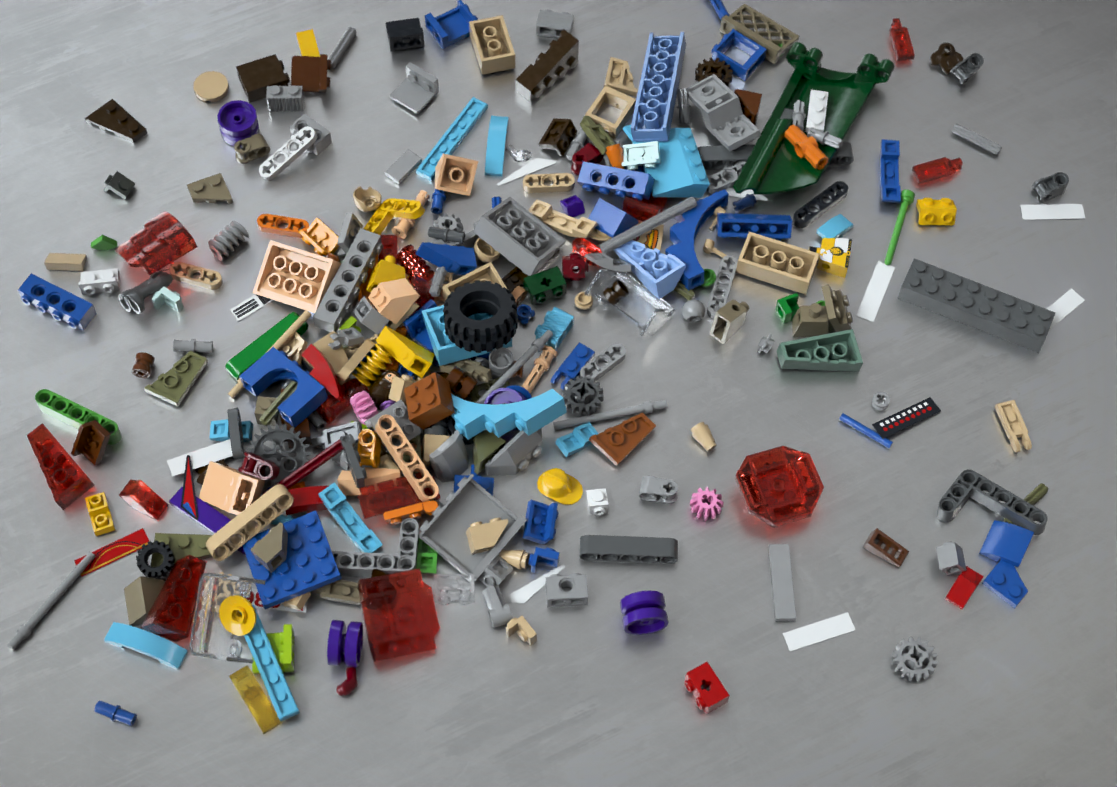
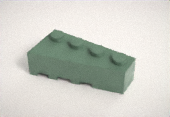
[776,329,863,372]

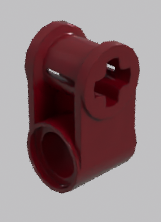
[571,143,604,176]
[238,451,279,480]

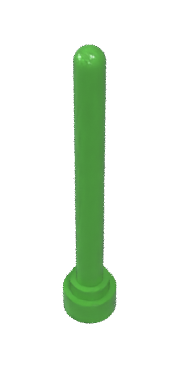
[884,190,915,265]

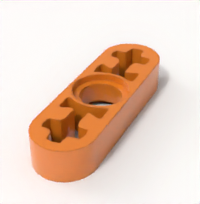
[257,214,309,238]

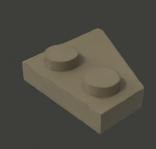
[187,173,233,204]

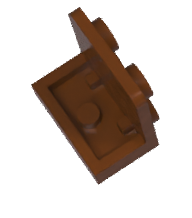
[291,54,331,93]

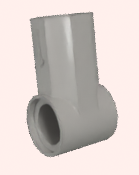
[482,585,513,628]

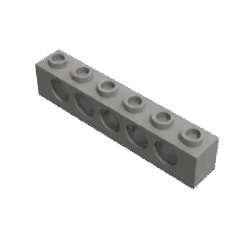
[313,228,383,332]

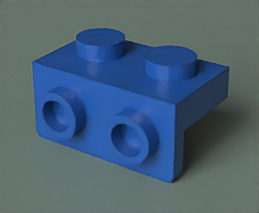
[523,499,558,545]

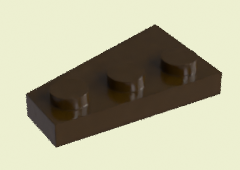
[85,99,147,143]

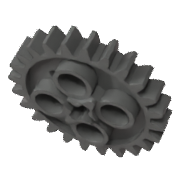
[247,424,311,486]

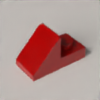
[945,566,984,610]

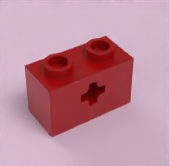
[684,661,730,714]

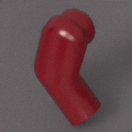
[336,667,358,696]

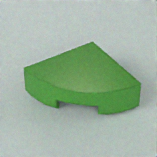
[91,235,117,250]

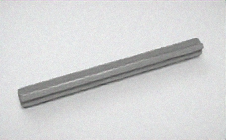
[600,197,697,254]

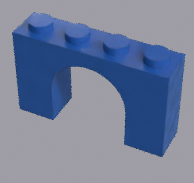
[239,347,328,428]

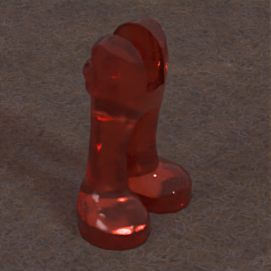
[316,378,369,424]

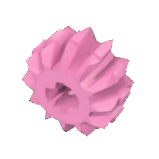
[350,391,378,425]
[690,486,724,521]

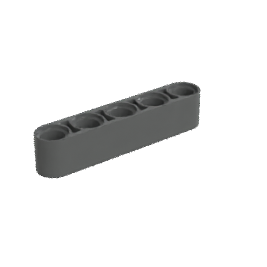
[580,535,678,564]

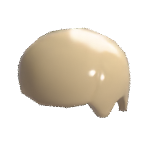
[353,186,382,212]
[474,238,501,263]

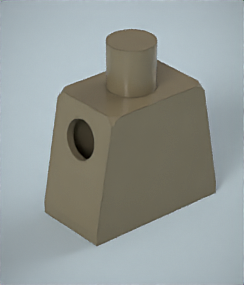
[709,300,749,345]
[792,303,829,337]

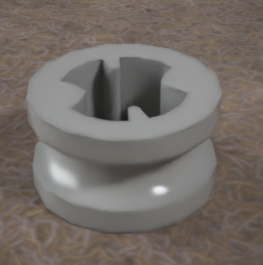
[872,392,890,410]

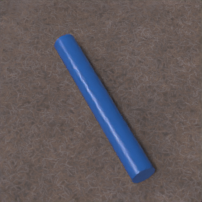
[839,413,893,449]

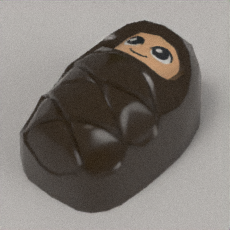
[367,370,402,410]

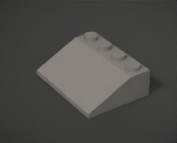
[473,197,566,276]

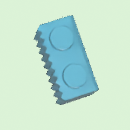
[534,307,574,350]

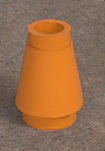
[606,143,624,169]

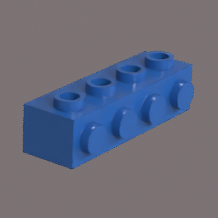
[716,213,792,240]

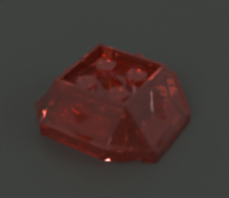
[735,446,824,528]

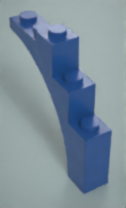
[665,189,728,291]

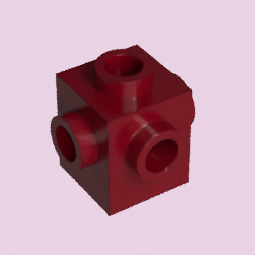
[562,253,589,281]

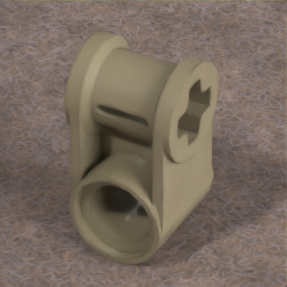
[234,134,270,164]

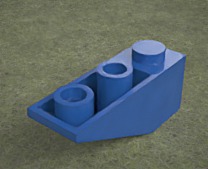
[416,242,477,276]

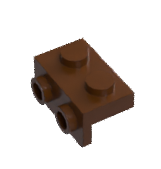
[71,420,111,465]

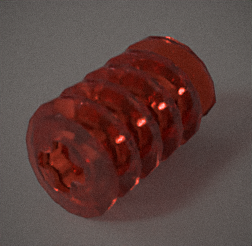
[396,245,434,286]

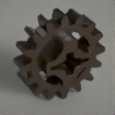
[695,57,733,87]

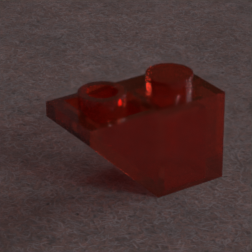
[119,480,169,520]

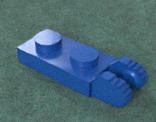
[550,342,595,390]

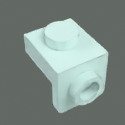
[151,286,184,312]

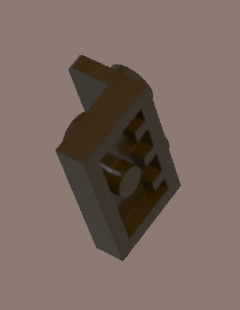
[539,118,577,157]

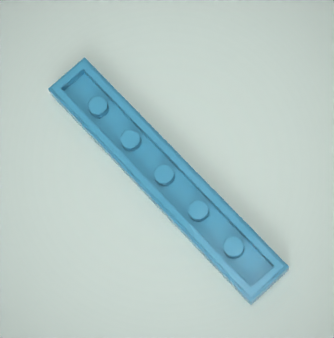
[416,97,488,181]
[240,605,300,722]

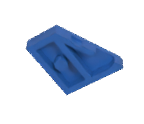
[982,560,1028,608]

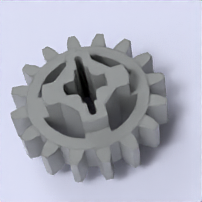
[892,636,938,682]

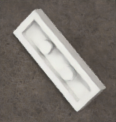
[805,89,828,133]

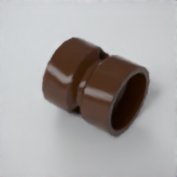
[446,366,478,400]

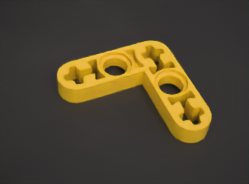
[363,198,425,235]

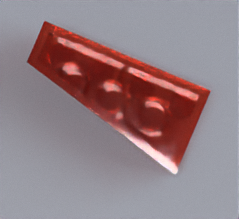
[27,423,95,510]
[140,555,207,642]

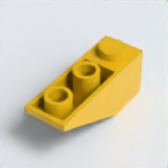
[376,325,434,378]

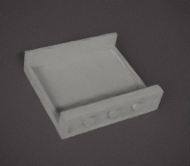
[418,474,527,583]

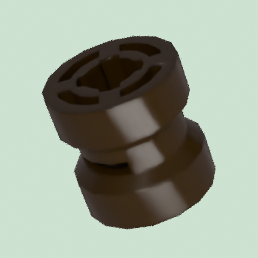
[603,279,629,305]

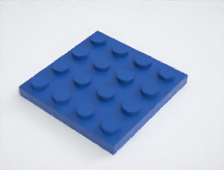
[242,511,342,610]

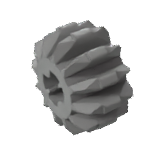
[433,213,463,242]

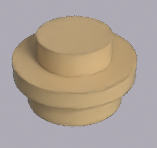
[575,292,593,310]

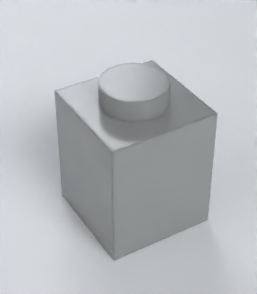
[936,542,966,576]

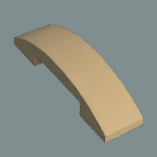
[528,200,597,238]

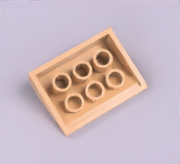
[253,240,342,313]

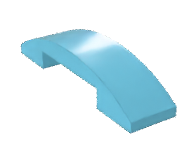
[485,116,509,176]
[318,482,383,553]
[104,622,188,670]

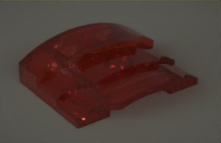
[115,211,197,276]
[358,568,440,662]

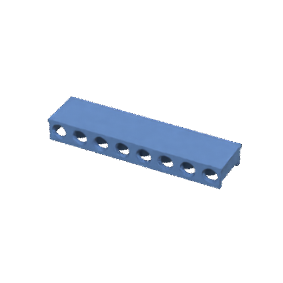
[631,32,686,142]

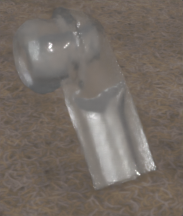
[506,145,532,162]

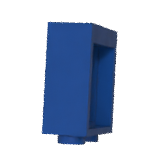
[711,29,767,81]

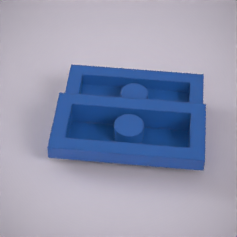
[979,520,1034,567]

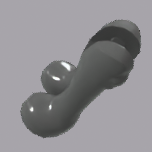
[119,271,173,314]

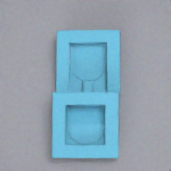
[816,214,854,238]
[209,419,253,442]
[555,422,599,457]

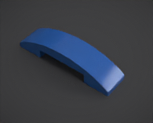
[880,139,901,203]

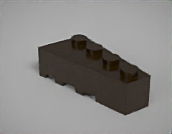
[515,29,579,102]

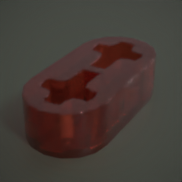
[572,238,602,266]

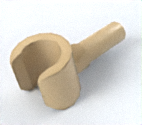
[709,206,726,231]
[703,239,727,258]

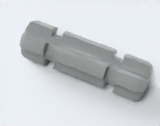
[429,266,447,297]

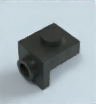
[104,171,136,199]

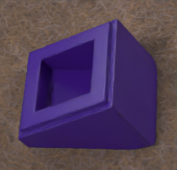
[560,195,585,218]

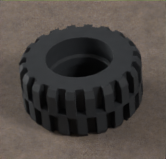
[443,280,518,353]

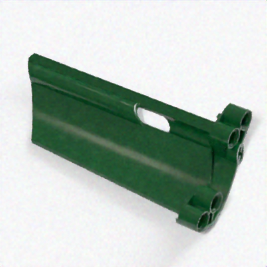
[733,42,895,195]

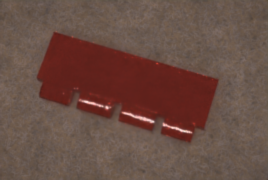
[358,471,441,519]

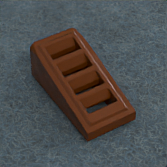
[863,528,909,567]

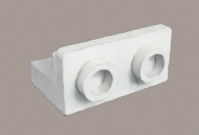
[79,268,120,295]

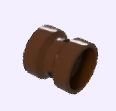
[131,352,155,378]

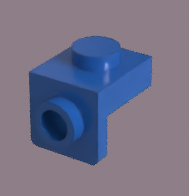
[528,547,560,573]

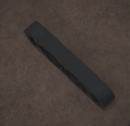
[792,181,848,228]

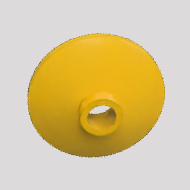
[219,595,256,636]

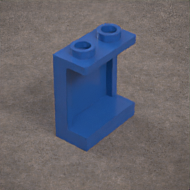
[425,0,478,49]

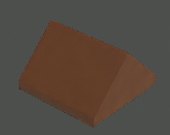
[734,89,762,126]

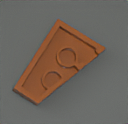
[588,413,656,466]

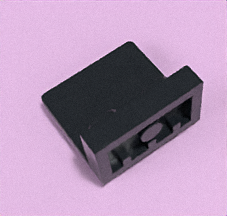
[385,18,424,51]

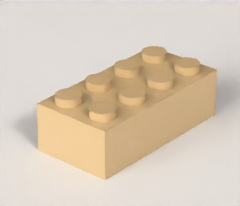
[736,232,820,295]

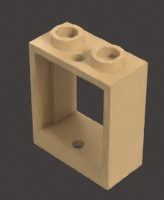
[585,85,636,139]

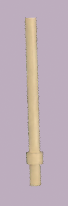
[228,310,312,399]

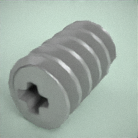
[208,221,249,261]

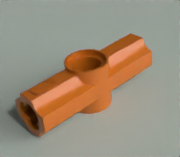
[785,125,828,170]

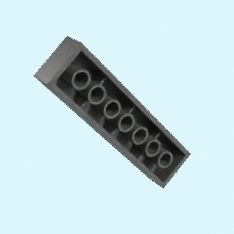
[898,258,1055,353]

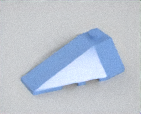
[614,240,686,299]

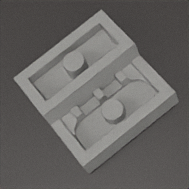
[585,253,631,272]

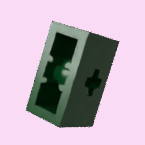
[524,266,567,305]

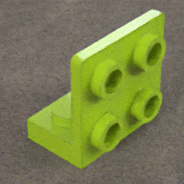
[252,624,295,674]

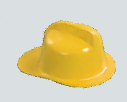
[537,468,583,505]

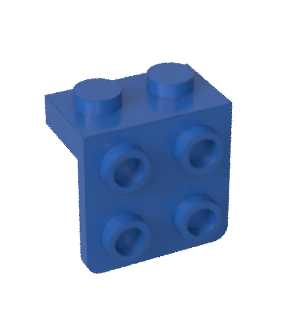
[403,300,438,352]

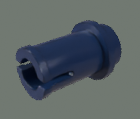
[732,194,757,213]

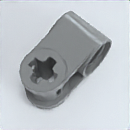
[639,476,678,504]

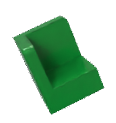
[775,293,799,324]

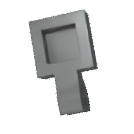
[328,327,364,350]

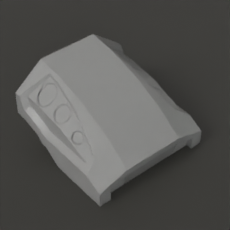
[429,430,469,482]

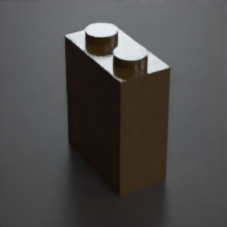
[236,54,290,103]

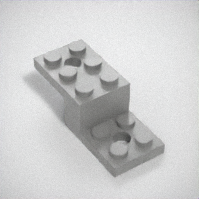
[686,74,761,152]

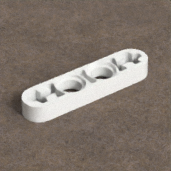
[259,126,317,180]

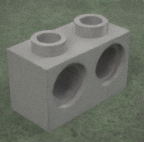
[290,114,332,156]

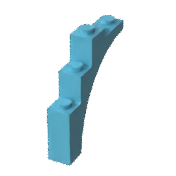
[451,389,567,440]

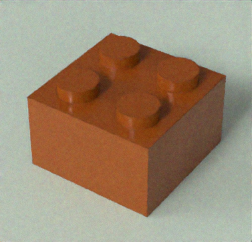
[404,372,455,429]

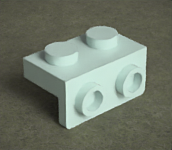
[622,141,661,170]

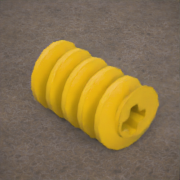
[352,344,392,387]

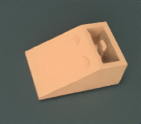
[199,461,265,515]

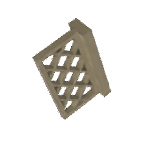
[719,4,799,64]

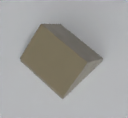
[124,576,171,626]

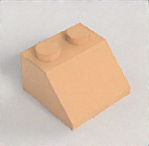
[368,278,420,324]

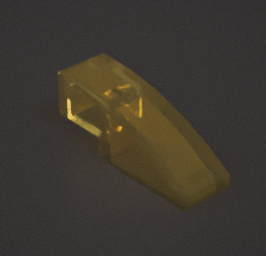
[229,665,282,734]

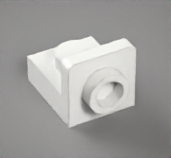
[586,488,609,516]

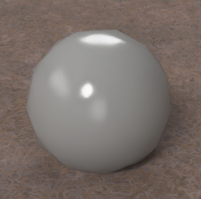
[682,299,705,322]

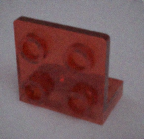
[623,192,668,222]

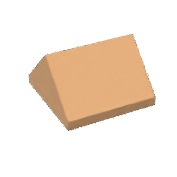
[435,153,478,196]

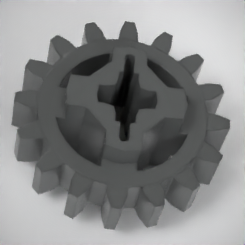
[562,376,604,416]

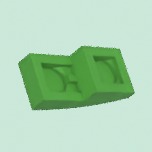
[416,534,438,574]

